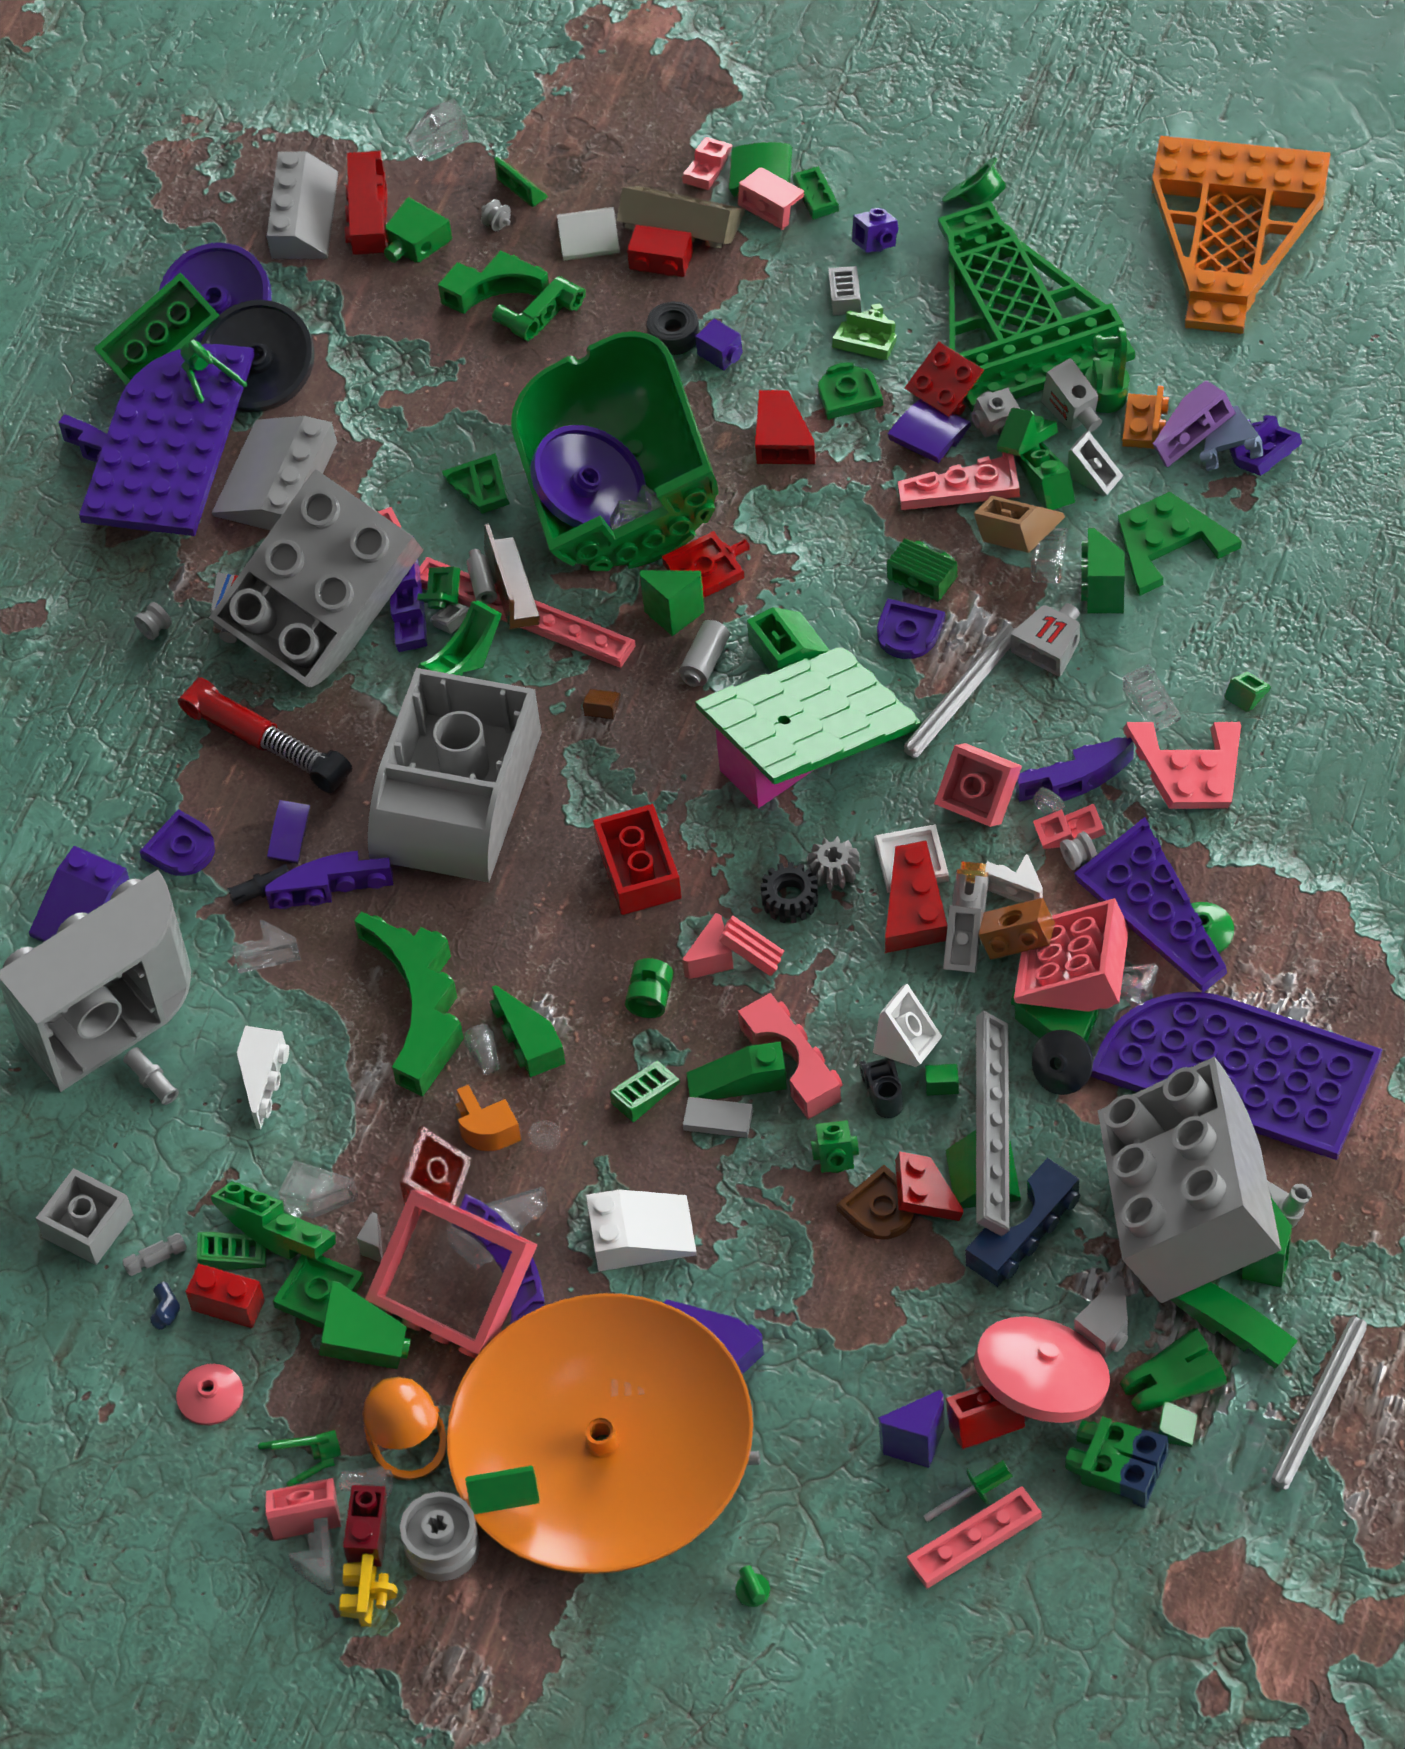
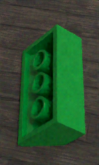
[94,272,219,386]

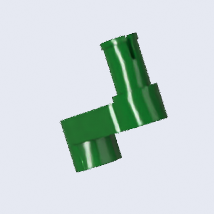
[492,276,586,341]

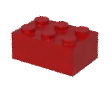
[593,804,682,915]

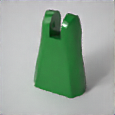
[1120,1328,1227,1413]

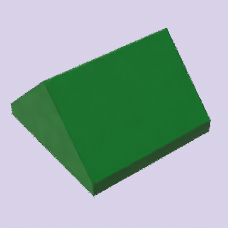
[640,570,705,636]
[945,1130,1021,1209]

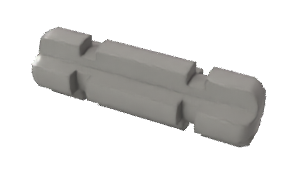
[122,1233,186,1276]

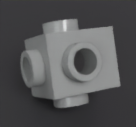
[971,388,1020,438]

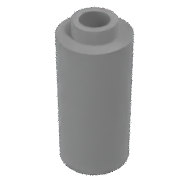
[679,620,730,687]

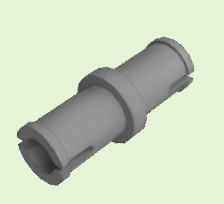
[123,1047,179,1105]

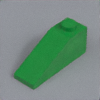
[686,1041,787,1100]

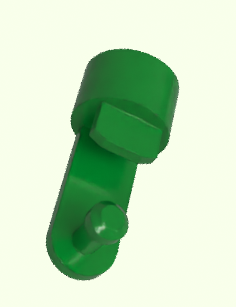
[1085,327,1130,413]

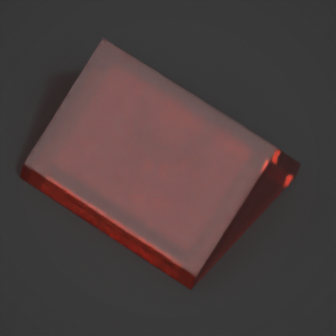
[399,1126,472,1206]

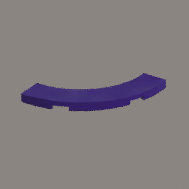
[452,1194,544,1324]

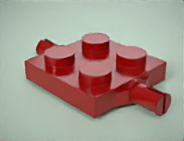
[662,531,750,598]

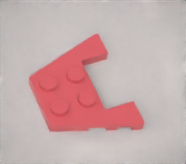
[1123,722,1241,809]

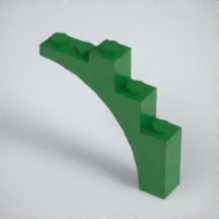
[354,911,464,1097]

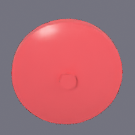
[974,1317,1110,1423]

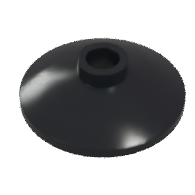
[1032,1030,1093,1095]

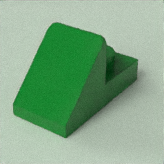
[997,407,1058,456]

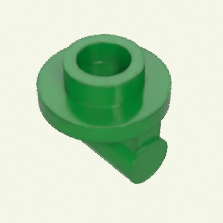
[735,1565,770,1607]

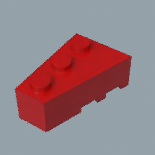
[345,151,388,255]
[885,840,948,953]

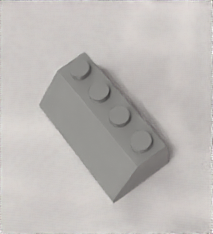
[267,152,338,259]

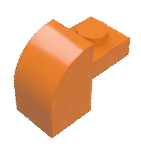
[455,1084,521,1151]

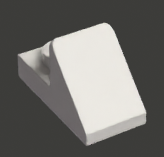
[982,854,1043,903]

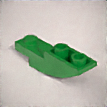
[211,1181,336,1260]

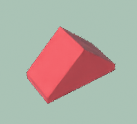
[682,913,734,979]

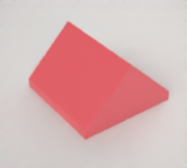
[266,1478,341,1540]

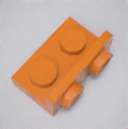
[1122,385,1169,449]

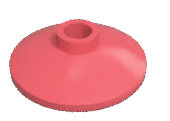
[176,1364,244,1425]

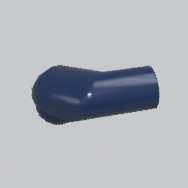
[150,1282,180,1330]

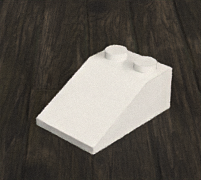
[586,1190,697,1271]

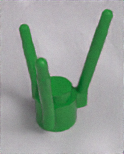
[180,340,247,403]
[258,1430,341,1487]

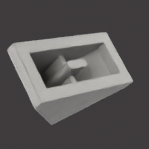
[1068,431,1124,496]

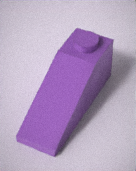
[1153,380,1236,467]

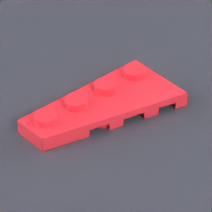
[898,452,1020,510]

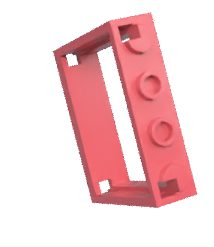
[365,1189,538,1358]

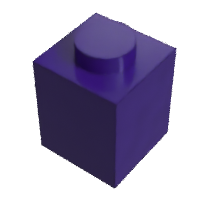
[695,318,742,371]

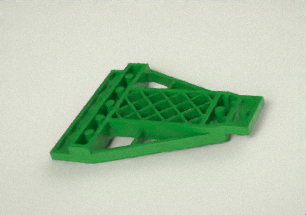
[938,201,1135,412]

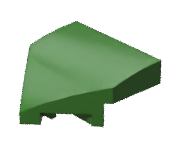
[832,303,897,360]

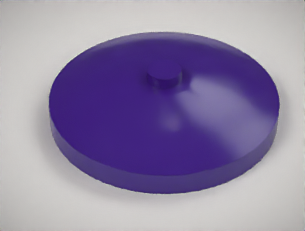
[159,243,272,344]
[530,425,646,530]

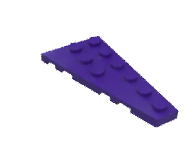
[1074,817,1227,993]

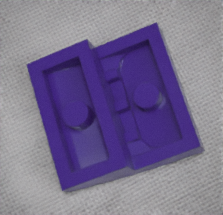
[888,399,971,464]

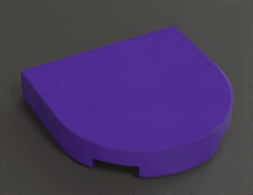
[877,598,946,659]
[139,809,215,876]

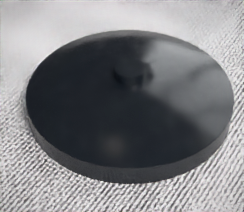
[201,300,315,412]

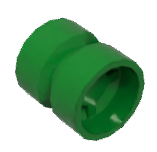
[624,958,674,1018]

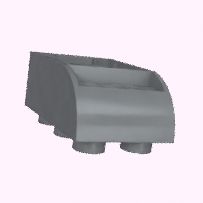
[209,469,423,687]
[368,668,542,883]
[0,870,191,1092]
[1098,1057,1281,1303]

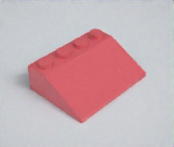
[1014,898,1129,1012]

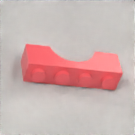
[738,993,843,1120]

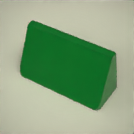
[494,156,547,207]
[465,1465,540,1514]

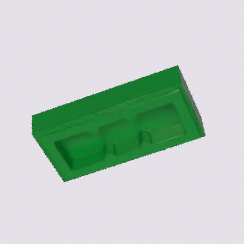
[792,166,839,220]

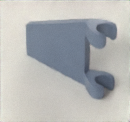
[1200,406,1263,471]

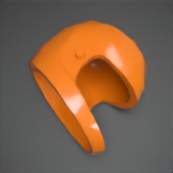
[362,1377,447,1480]

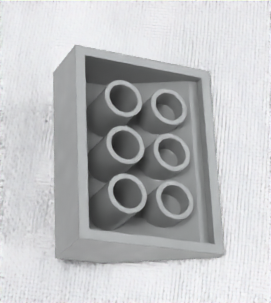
[212,416,337,530]

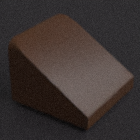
[583,689,621,720]

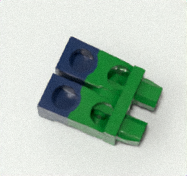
[1065,1416,1169,1508]

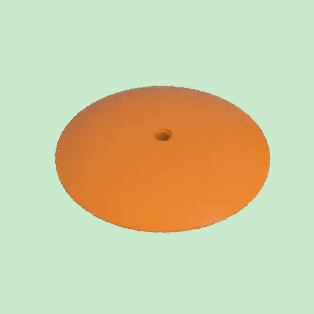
[447,1293,753,1574]

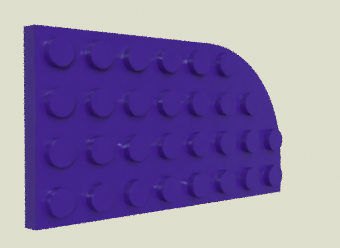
[79,344,254,536]
[1091,992,1382,1160]

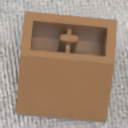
[974,496,1065,553]

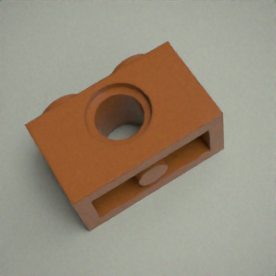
[978,898,1055,960]

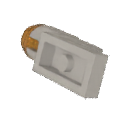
[943,861,989,973]

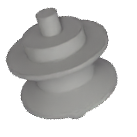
[481,199,511,231]

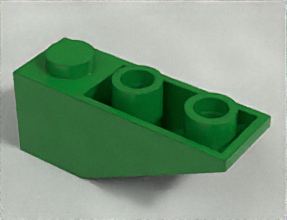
[1015,442,1076,510]
[489,985,566,1078]

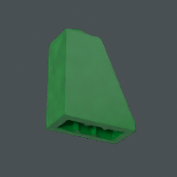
[1011,989,1099,1043]
[318,1281,411,1369]

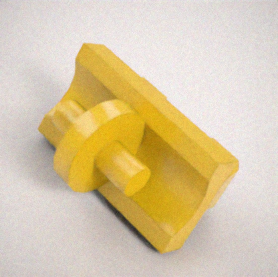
[339,1554,398,1627]

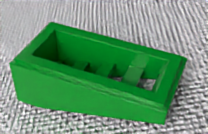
[610,1060,680,1123]
[197,1232,267,1270]

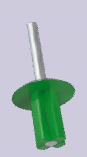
[923,1460,1013,1522]

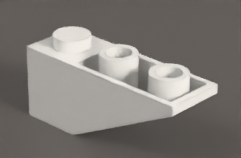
[237,1026,289,1130]

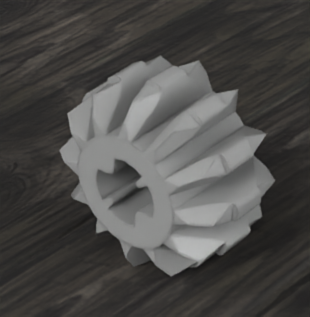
[807,836,860,891]

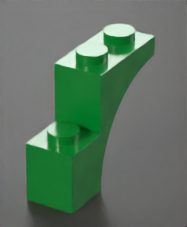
[438,250,549,314]
[418,600,502,676]

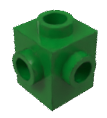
[811,1120,859,1173]

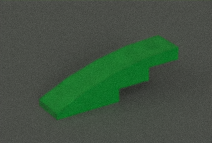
[1170,1282,1298,1369]

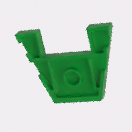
[1118,492,1241,596]

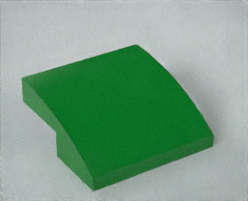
[729,142,792,196]

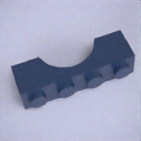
[965,1158,1080,1287]

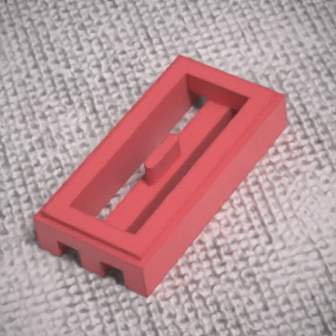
[719,915,784,976]

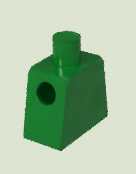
[384,197,452,263]

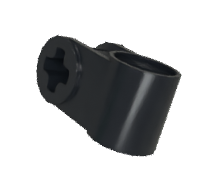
[859,1057,903,1118]

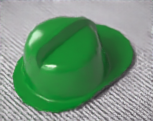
[942,157,1006,206]

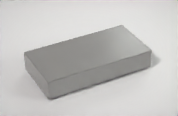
[683,1097,753,1138]

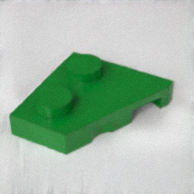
[442,453,510,514]

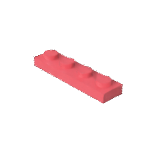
[907,1486,1042,1589]

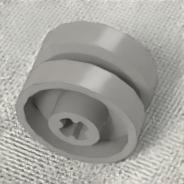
[399,1491,480,1582]

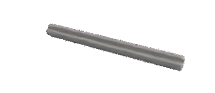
[904,625,1016,758]
[1271,1316,1367,1490]

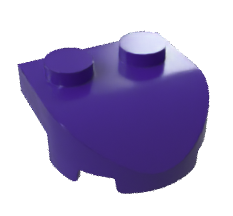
[1229,415,1302,476]

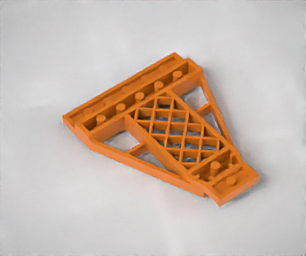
[1152,136,1331,334]

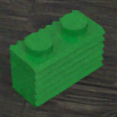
[887,538,958,602]

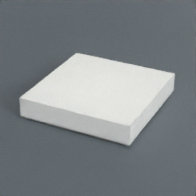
[874,824,949,893]

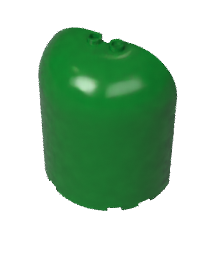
[511,331,718,571]

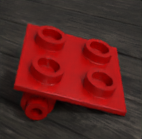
[904,341,984,418]

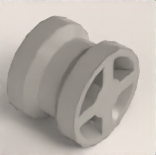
[134,602,172,640]
[1060,832,1097,870]

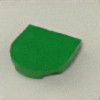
[818,362,884,420]

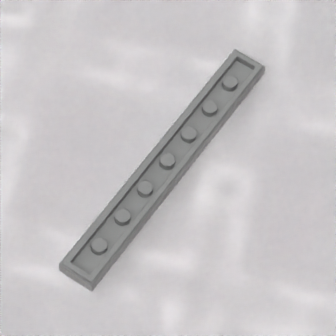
[976,1011,1009,1236]

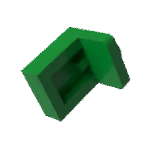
[417,566,460,610]

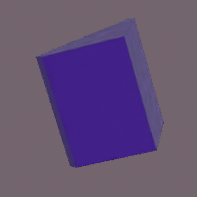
[878,1390,945,1468]

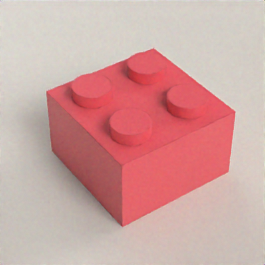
[934,743,1022,827]

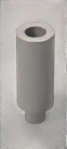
[466,549,497,605]

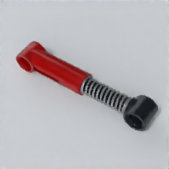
[178,677,353,793]

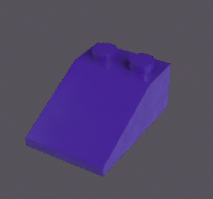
[29,845,130,942]

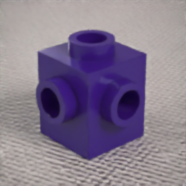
[852,208,899,253]

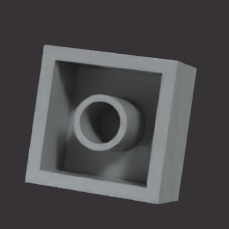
[36,1168,133,1265]

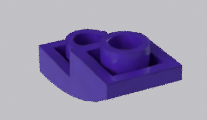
[267,800,311,864]

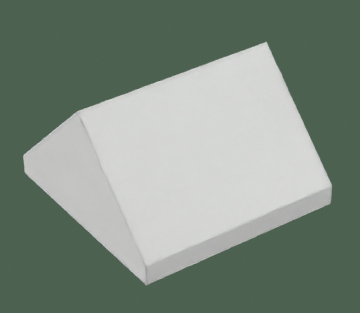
[557,207,620,261]
[873,984,942,1067]

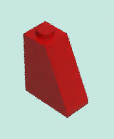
[755,390,816,464]

